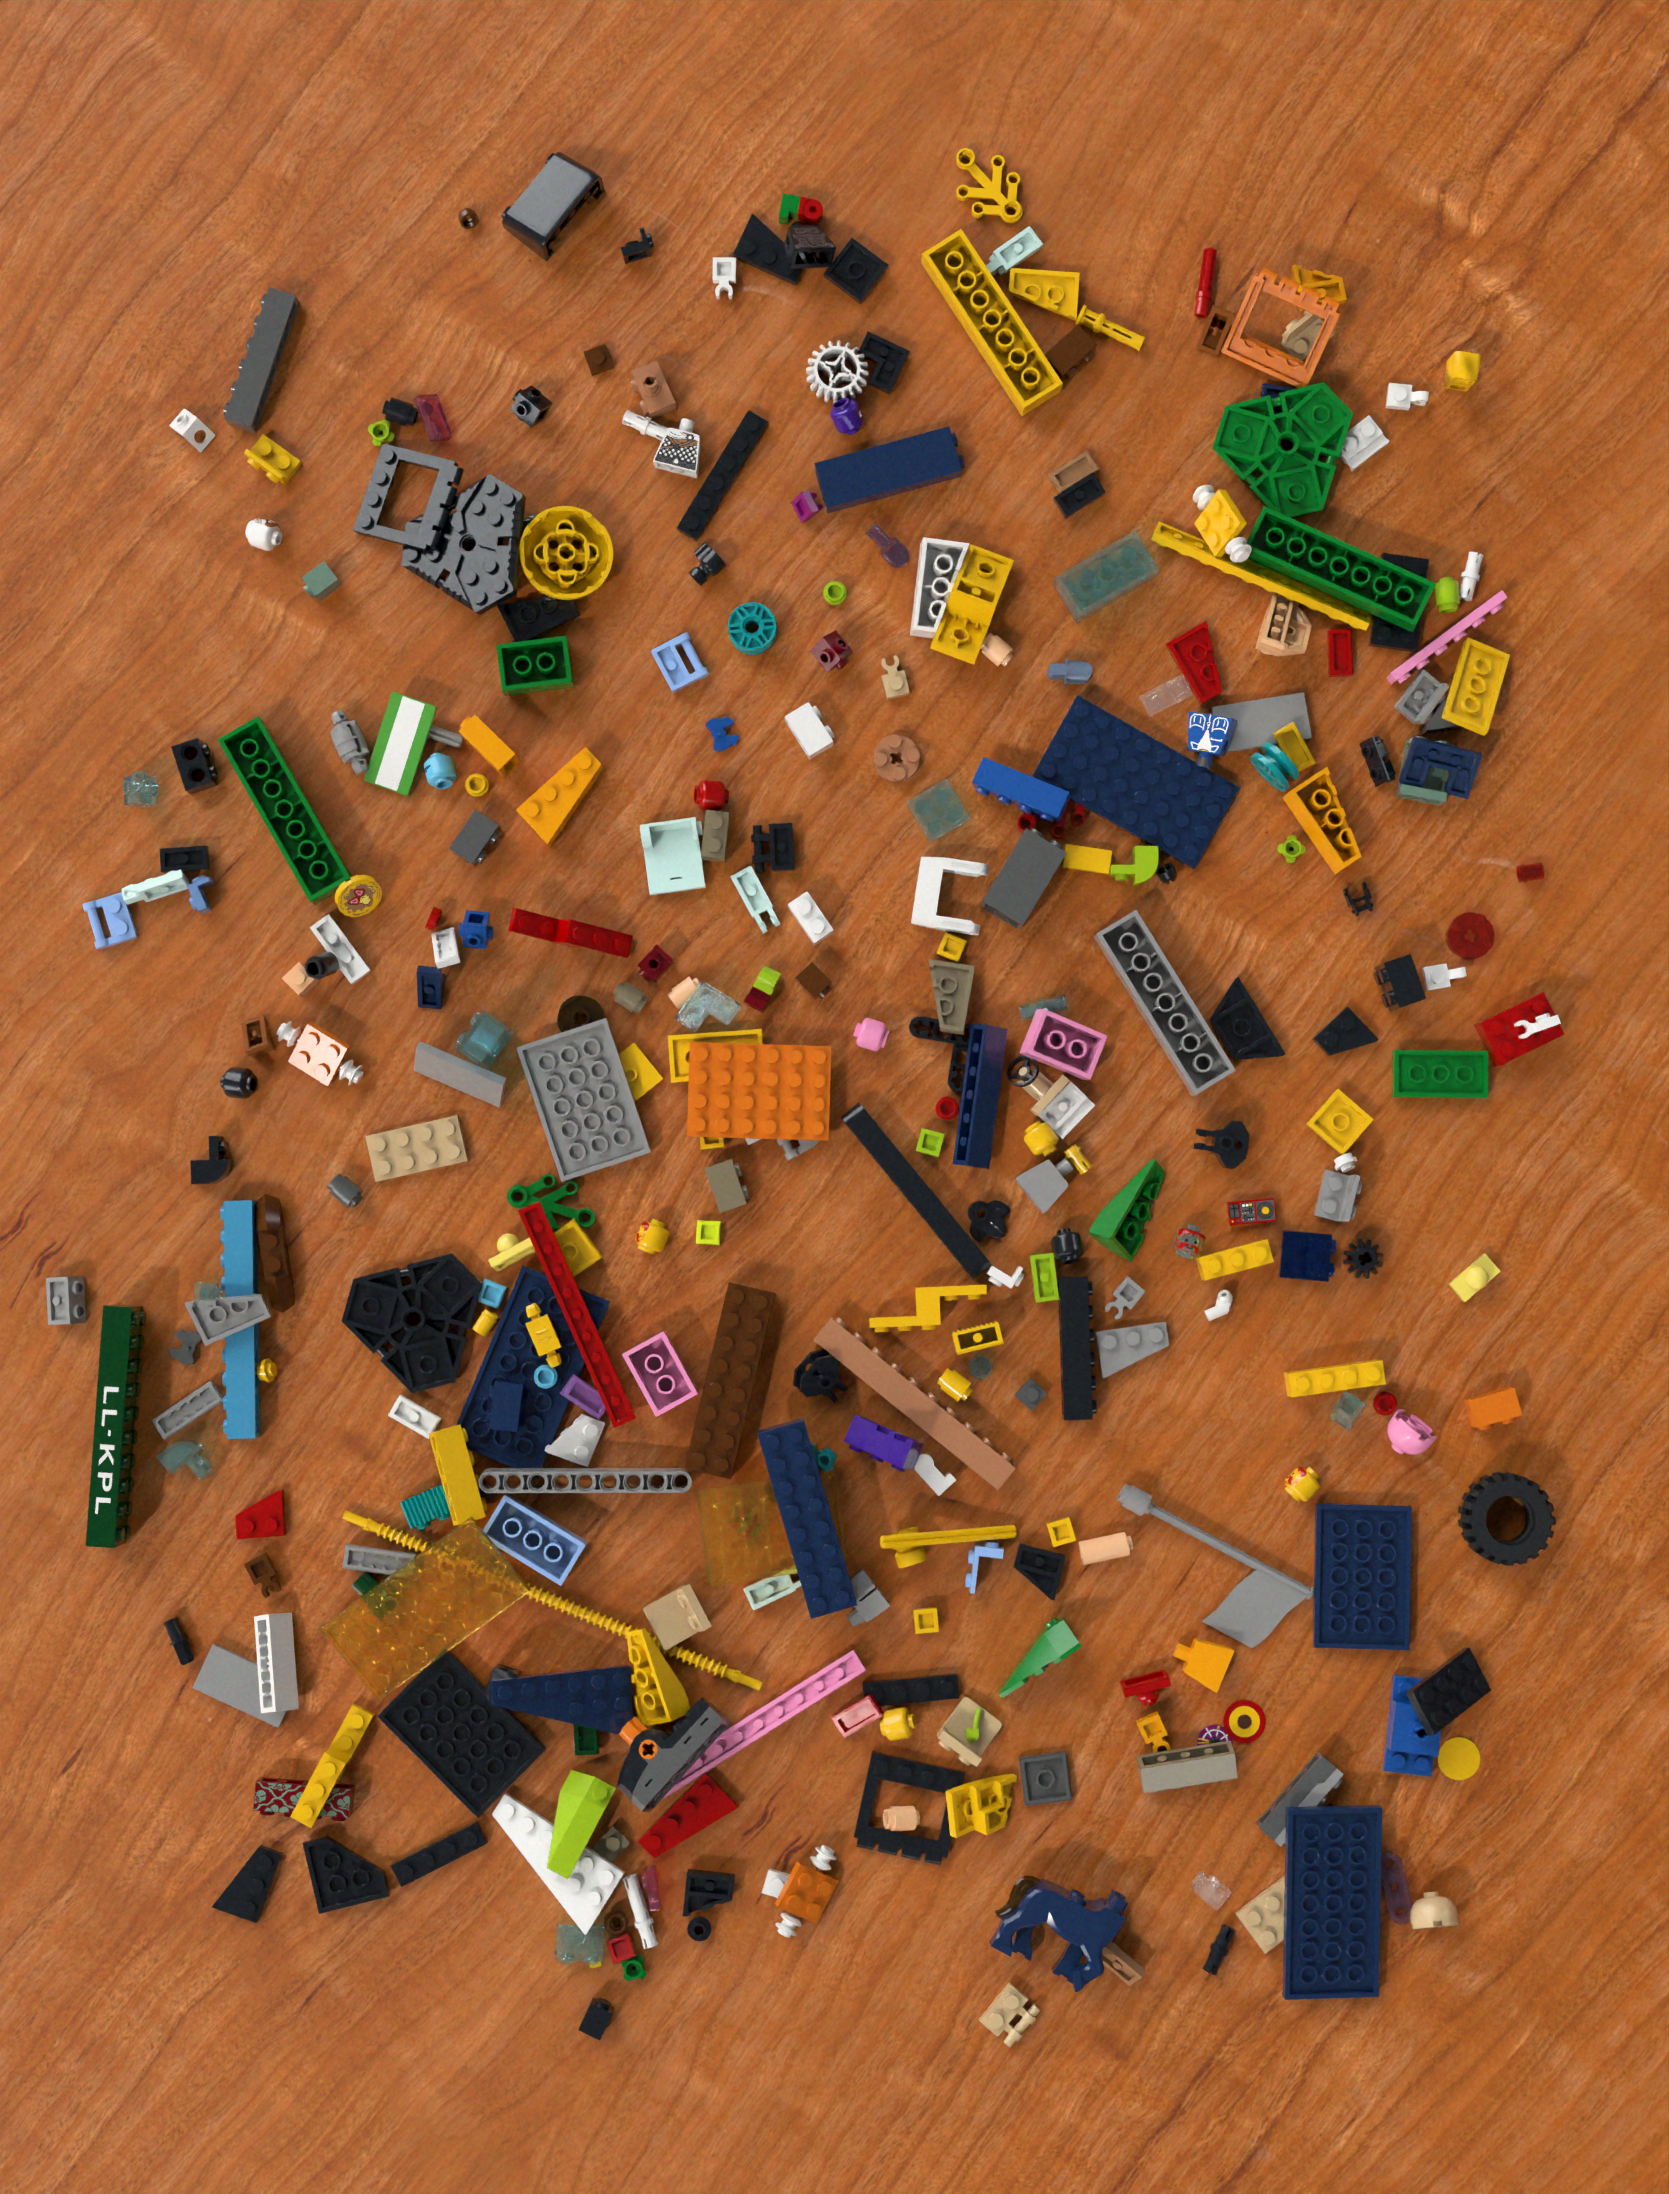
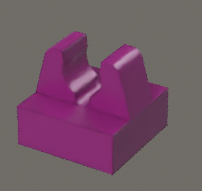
[791,490,823,523]

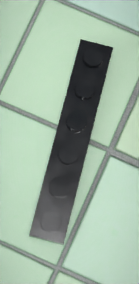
[676,410,769,542]

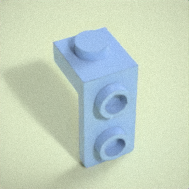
[965,1541,1004,1594]

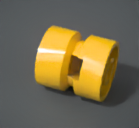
[890,1526,927,1568]

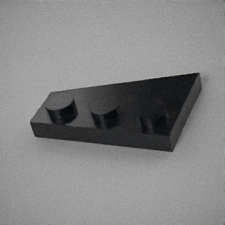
[497,596,580,642]

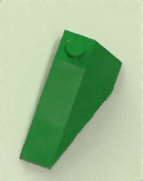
[1089,1159,1166,1262]
[998,1617,1082,1698]

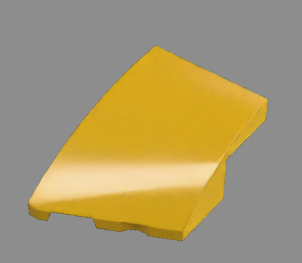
[946,1774,1017,1838]

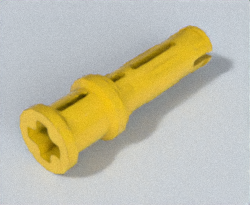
[1075,305,1145,351]

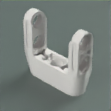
[911,857,990,935]

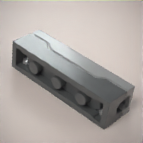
[1256,1751,1344,1847]

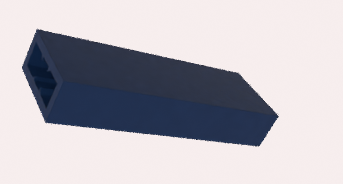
[814,426,965,514]

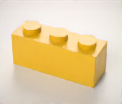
[1196,1239,1274,1281]

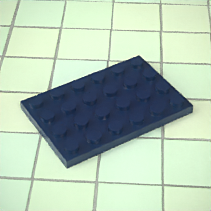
[1313,1503,1412,1650]

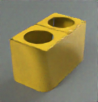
[1444,351,1481,391]

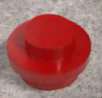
[935,1097,959,1120]
[1373,1392,1397,1415]

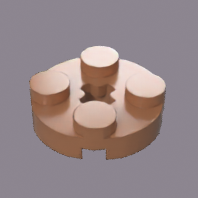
[873,734,920,782]

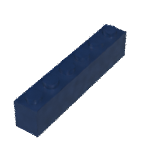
[953,1024,1008,1169]

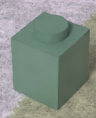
[302,561,342,601]

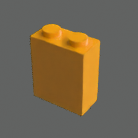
[459,715,520,778]

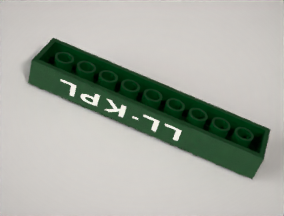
[86,1305,146,1548]

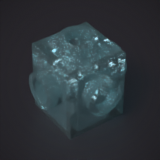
[122,771,159,807]

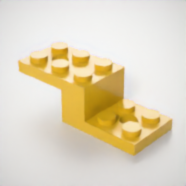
[930,544,1014,665]

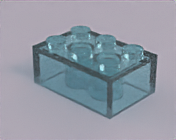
[456,1010,515,1070]

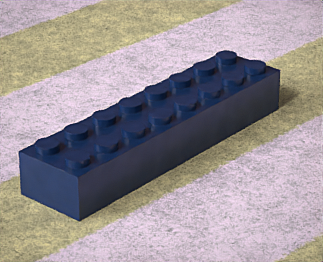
[757,1417,857,1619]

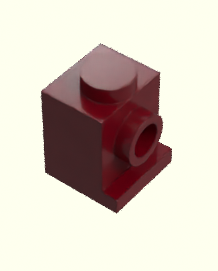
[638,944,675,983]

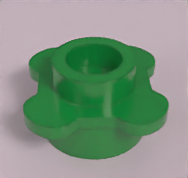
[621,1955,647,1981]

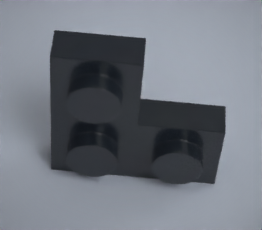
[858,331,910,395]

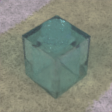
[1330,1391,1366,1431]

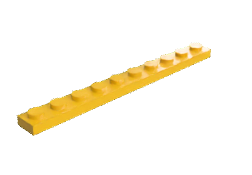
[1151,522,1372,631]

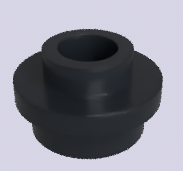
[687,1916,711,1941]

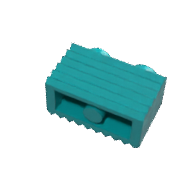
[400,1484,451,1531]

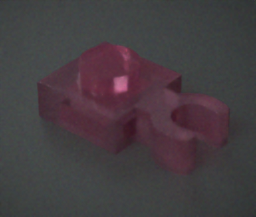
[641,1865,661,1911]

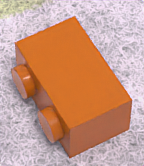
[1464,1387,1522,1431]

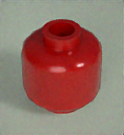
[694,780,729,811]

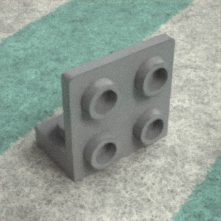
[1313,1170,1362,1222]

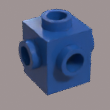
[459,910,494,949]

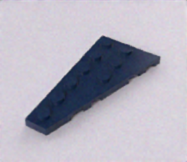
[490,1665,633,1734]

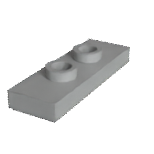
[151,1380,223,1440]
[342,1544,417,1578]

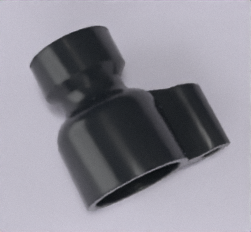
[689,542,727,586]

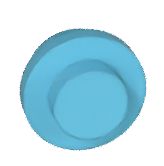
[534,1365,558,1389]

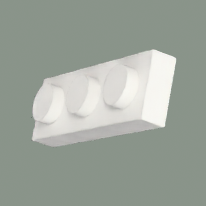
[310,914,371,985]

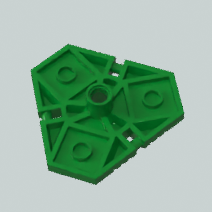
[1212,382,1353,518]

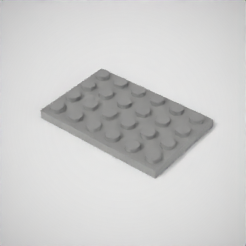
[517,1018,651,1182]

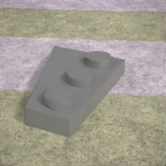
[185,1294,272,1346]
[1095,1322,1169,1379]

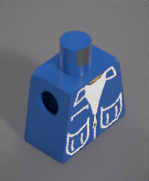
[1188,711,1237,768]

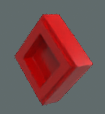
[606,1932,637,1965]

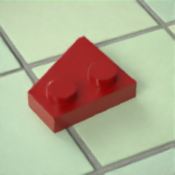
[235,1489,286,1539]

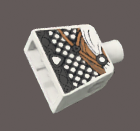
[653,418,701,478]

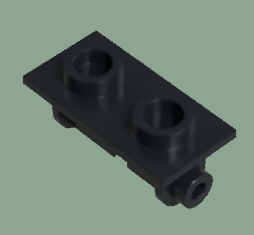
[1359,736,1396,787]

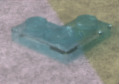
[675,981,741,1032]

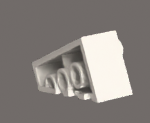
[910,537,970,638]

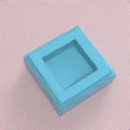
[478,1278,507,1309]

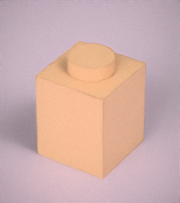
[282,962,320,997]

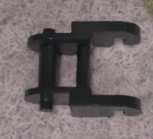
[1343,882,1373,917]

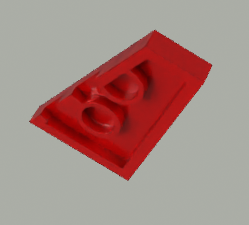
[1166,621,1222,705]

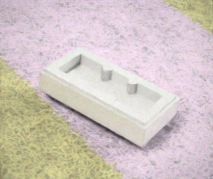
[431,927,461,969]

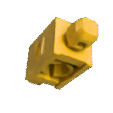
[525,1303,562,1368]

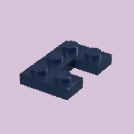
[1399,736,1482,799]

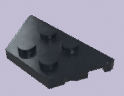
[1209,977,1285,1060]

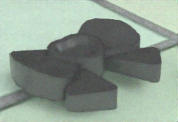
[169,1329,202,1365]

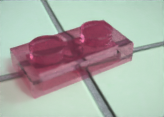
[414,394,453,442]

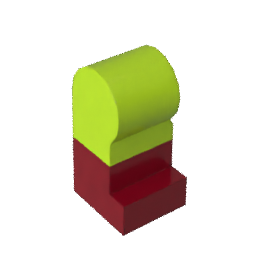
[744,965,781,1013]

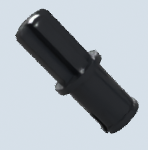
[163,1617,194,1665]

